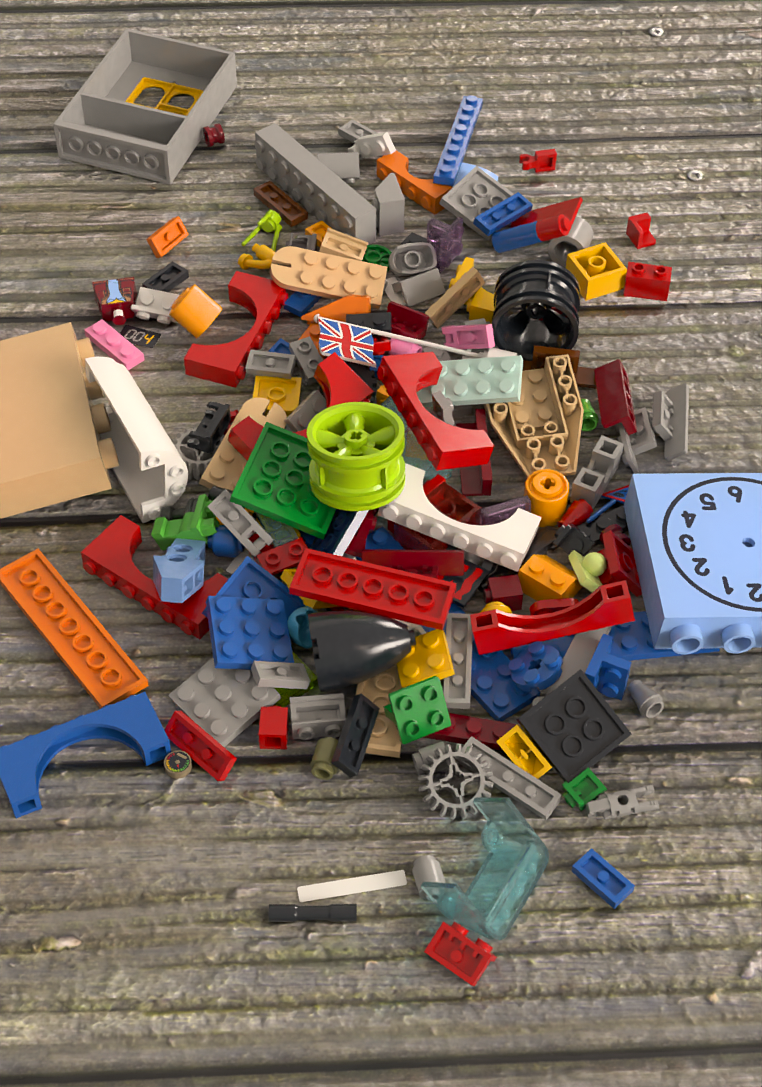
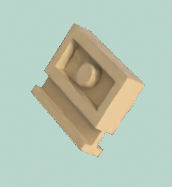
[319,228,368,261]

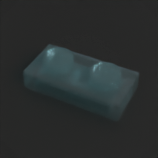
[255,512,298,548]

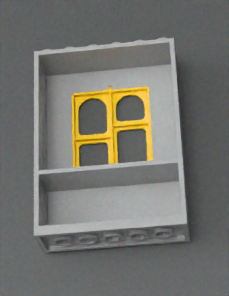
[53,29,237,185]

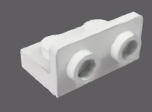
[131,287,179,324]

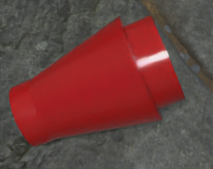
[557,499,593,527]

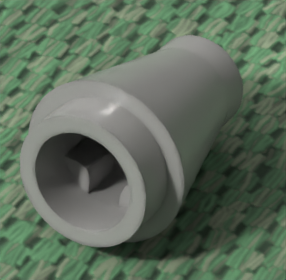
[627,680,664,718]

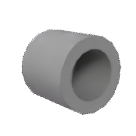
[548,216,593,267]

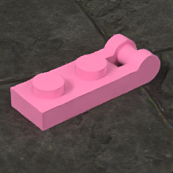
[441,324,495,349]

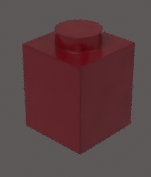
[483,574,523,611]

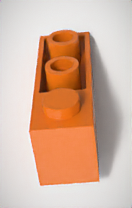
[301,294,371,325]

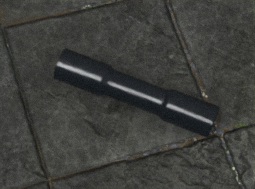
[269,904,357,922]

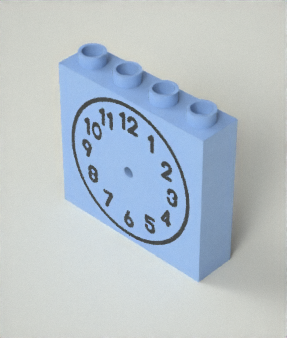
[623,473,762,655]

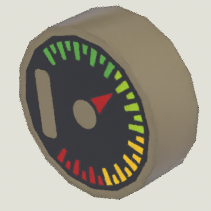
[164,750,192,779]

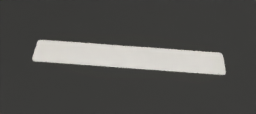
[297,870,407,902]

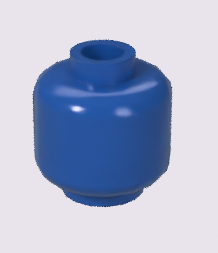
[208,525,245,558]

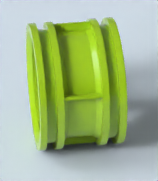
[307,402,406,511]

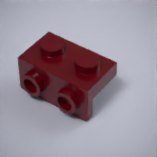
[387,301,429,340]

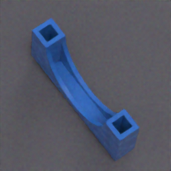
[0,692,171,819]

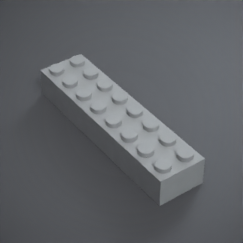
[255,123,376,245]

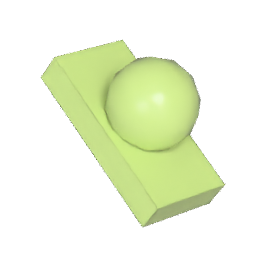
[568,550,607,593]

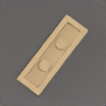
[425,267,485,329]

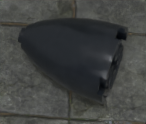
[308,611,416,692]

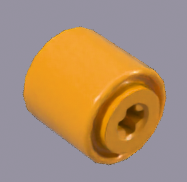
[169,284,222,338]
[522,469,569,527]

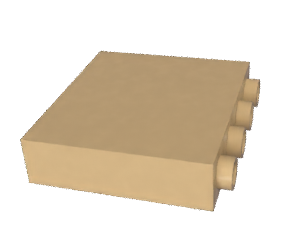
[0,322,119,519]

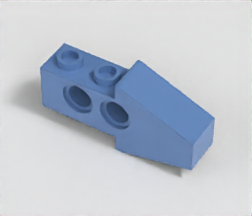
[153,538,206,603]

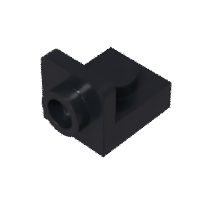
[552,524,596,557]

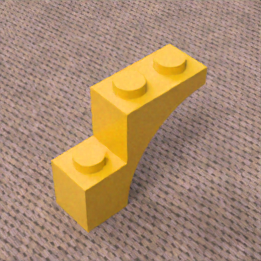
[449,257,495,324]

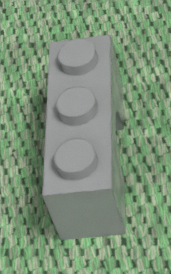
[570,436,624,509]

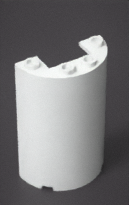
[85,357,188,523]

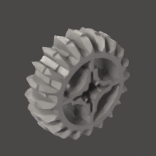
[172,425,225,483]
[418,743,494,820]

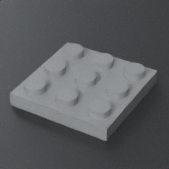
[439,166,514,241]
[168,658,281,747]

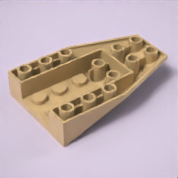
[484,354,584,478]

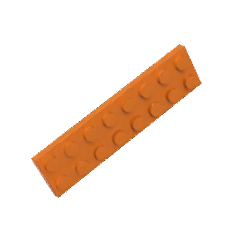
[0,549,149,709]

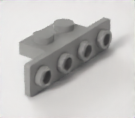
[651,383,689,461]
[615,407,657,474]

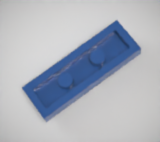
[473,192,533,236]

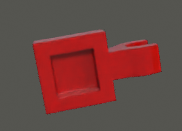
[519,148,557,173]

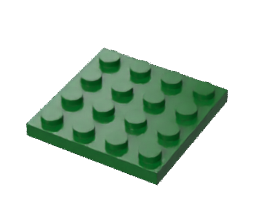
[230,422,336,539]

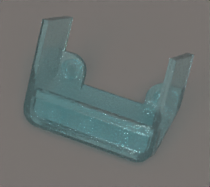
[421,797,549,940]

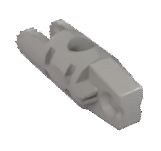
[585,785,660,820]

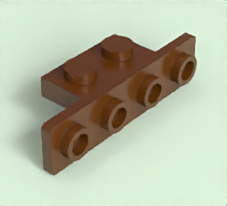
[522,345,597,389]

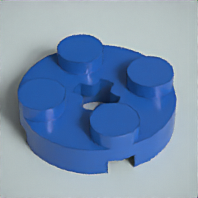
[508,641,563,692]

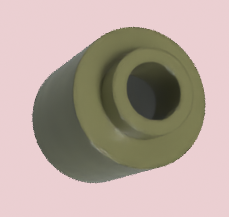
[310,737,338,780]

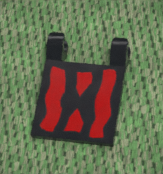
[438,544,497,608]

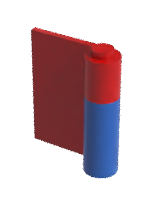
[492,197,583,253]

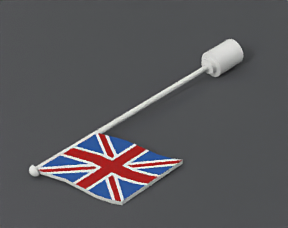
[314,314,517,368]

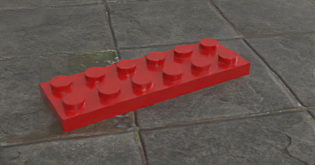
[289,548,457,631]

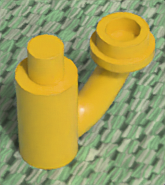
[238,243,276,270]

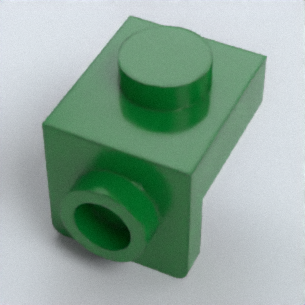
[562,767,607,811]

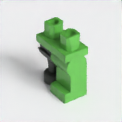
[151,494,220,551]

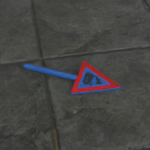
[586,485,629,523]

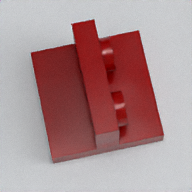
[598,530,642,597]

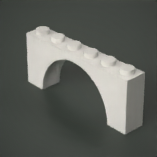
[377,463,541,572]

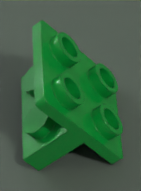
[383,676,451,744]

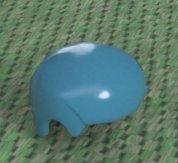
[287,606,318,649]

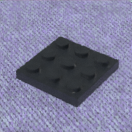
[516,669,632,783]

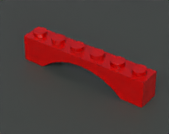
[470,580,635,655]

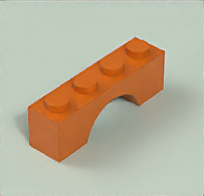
[377,150,453,215]

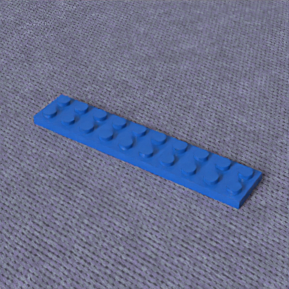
[354,526,541,722]

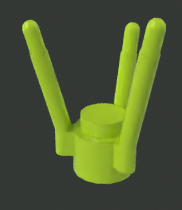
[241,209,282,251]

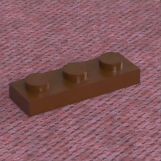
[253,181,308,227]

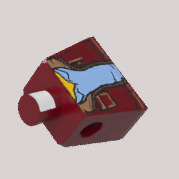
[92,277,137,325]

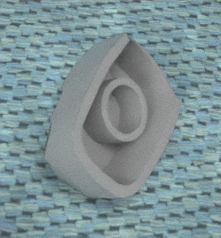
[388,242,437,276]

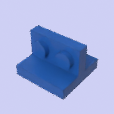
[585,633,632,701]

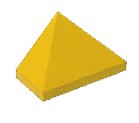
[496,724,552,779]

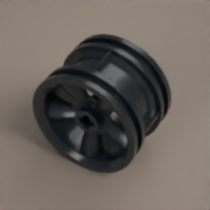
[492,260,580,361]

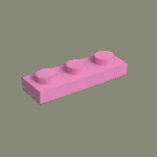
[84,319,145,370]

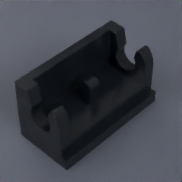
[187,401,231,454]

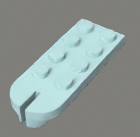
[417,355,523,407]

